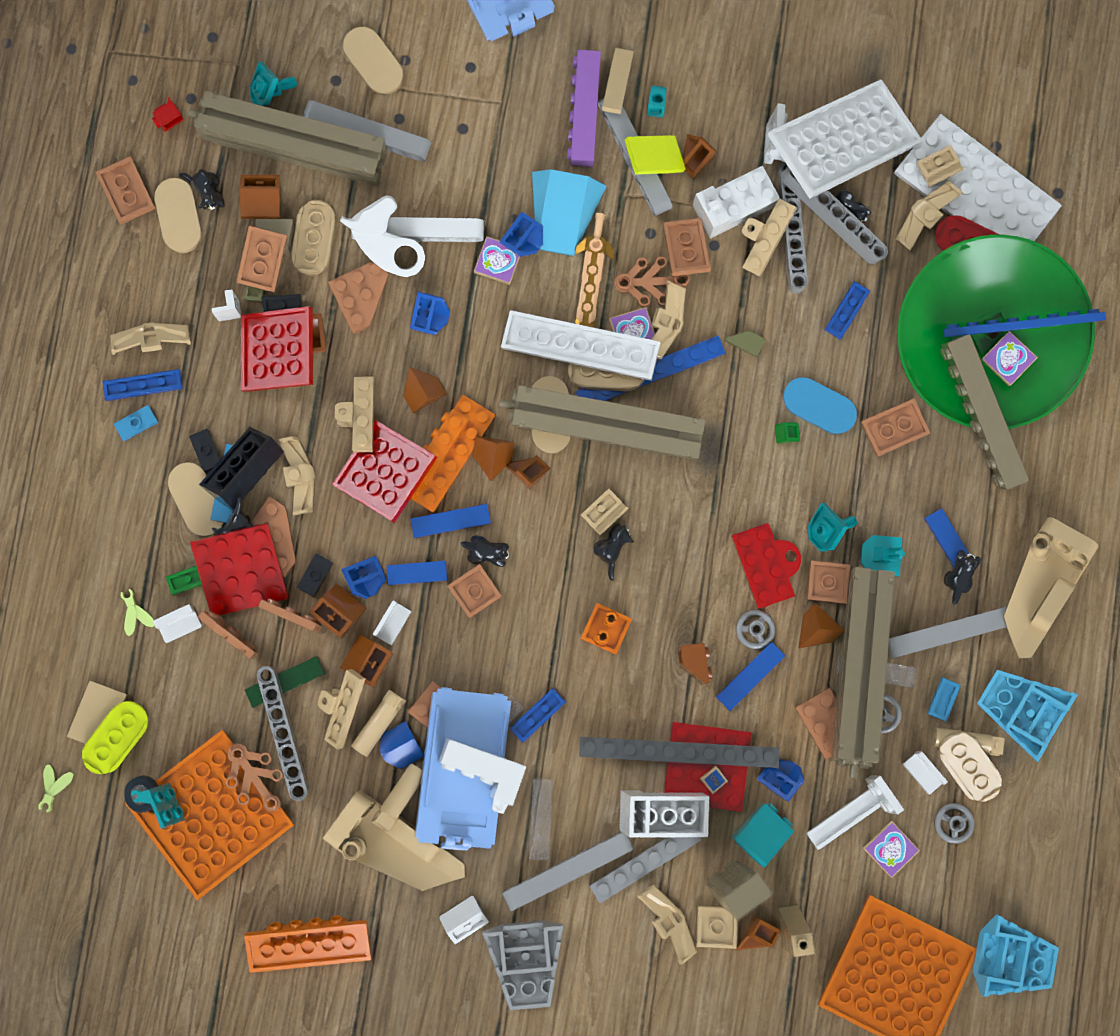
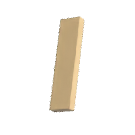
[602,48,634,114]

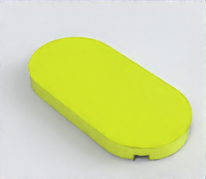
[82,701,148,774]

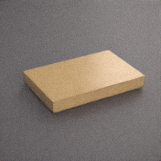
[67,681,128,743]

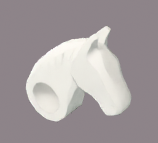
[340,195,425,277]

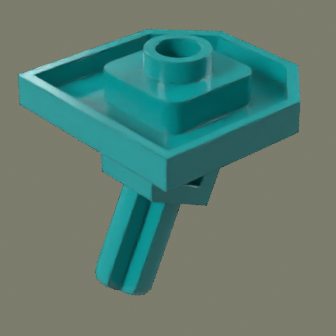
[250,61,297,107]
[808,503,858,552]
[860,535,905,577]

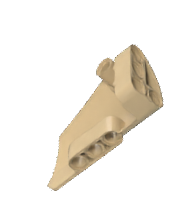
[1004,517,1098,659]
[323,790,465,891]

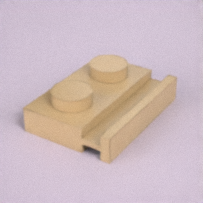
[916,145,964,188]
[581,489,628,536]

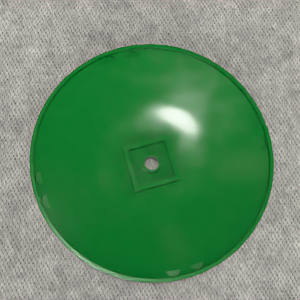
[897,235,1095,429]

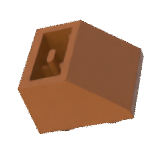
[240,175,281,219]
[309,583,367,639]
[340,634,394,688]
[678,643,712,685]

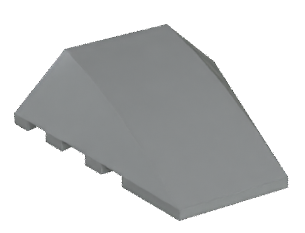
[483,920,563,1010]

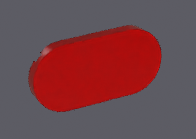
[935,215,1000,251]

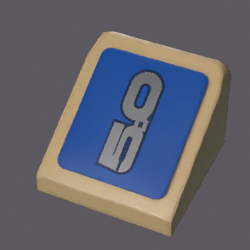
[700,766,728,794]

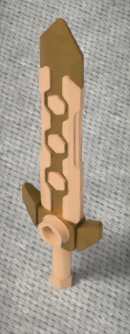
[575,213,614,328]

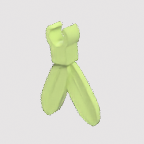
[121,589,155,636]
[38,765,74,812]

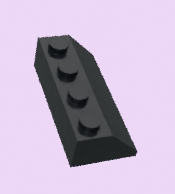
[199,427,284,510]

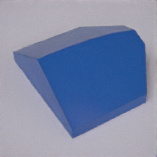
[500,212,543,257]
[410,291,451,335]
[341,556,387,599]
[380,721,424,769]
[757,759,805,802]

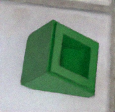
[775,422,800,444]

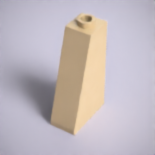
[778,905,815,957]

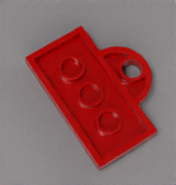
[731,523,801,609]

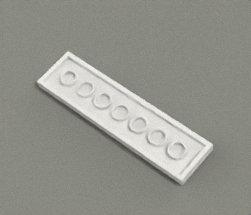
[501,310,661,381]

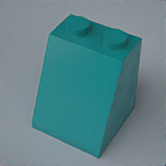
[731,802,794,868]

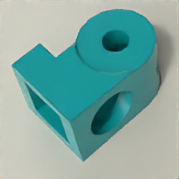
[647,85,667,118]

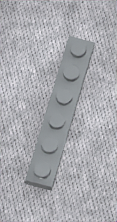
[589,837,702,903]

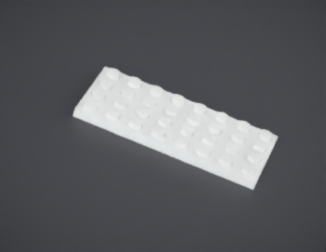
[767,79,923,199]
[894,114,1062,241]

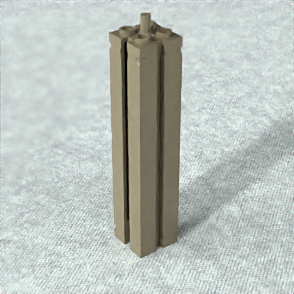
[188,91,388,187]
[499,385,706,460]
[831,567,895,778]

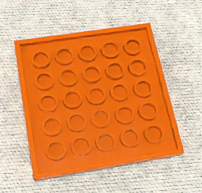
[126,730,295,900]
[817,894,977,1036]

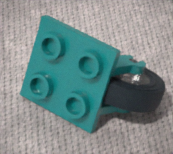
[124,776,185,829]

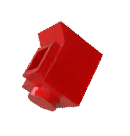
[151,97,184,132]

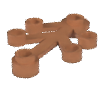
[614,257,689,308]
[226,744,284,812]

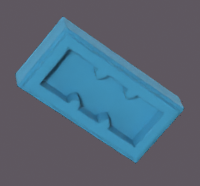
[114,405,159,442]
[927,677,961,722]

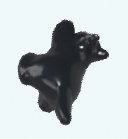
[179,169,225,210]
[835,190,872,223]
[212,496,253,535]
[594,523,634,581]
[461,535,509,567]
[944,550,981,605]

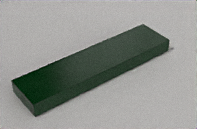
[244,656,325,708]

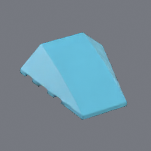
[532,169,607,256]
[977,670,1078,762]
[973,915,1059,997]

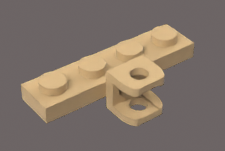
[742,199,797,277]
[335,376,374,453]
[317,669,365,750]

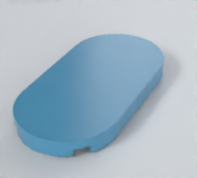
[783,377,857,434]

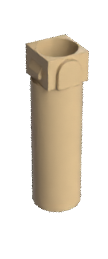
[351,690,406,757]
[932,727,1005,756]
[371,764,423,831]

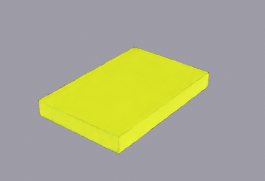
[624,135,686,175]

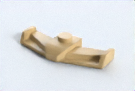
[896,182,963,251]
[651,281,686,359]
[110,322,191,355]
[278,436,316,516]
[637,885,697,964]

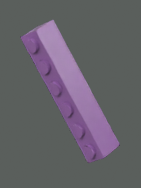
[567,50,601,167]

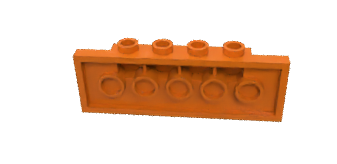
[411,395,496,513]
[244,915,371,973]

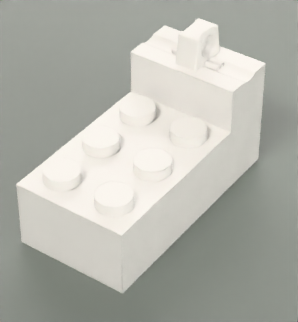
[693,166,780,239]
[438,738,526,814]
[620,790,709,837]

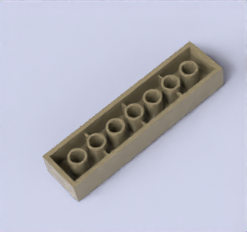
[940,334,1029,490]
[706,861,773,920]

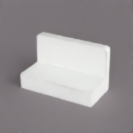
[212,289,241,321]
[373,600,412,646]
[153,604,202,643]
[902,751,948,795]
[439,896,489,944]

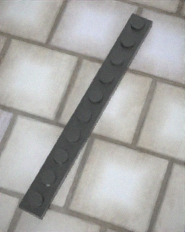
[579,737,779,768]

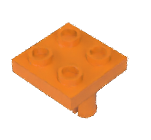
[580,603,632,655]

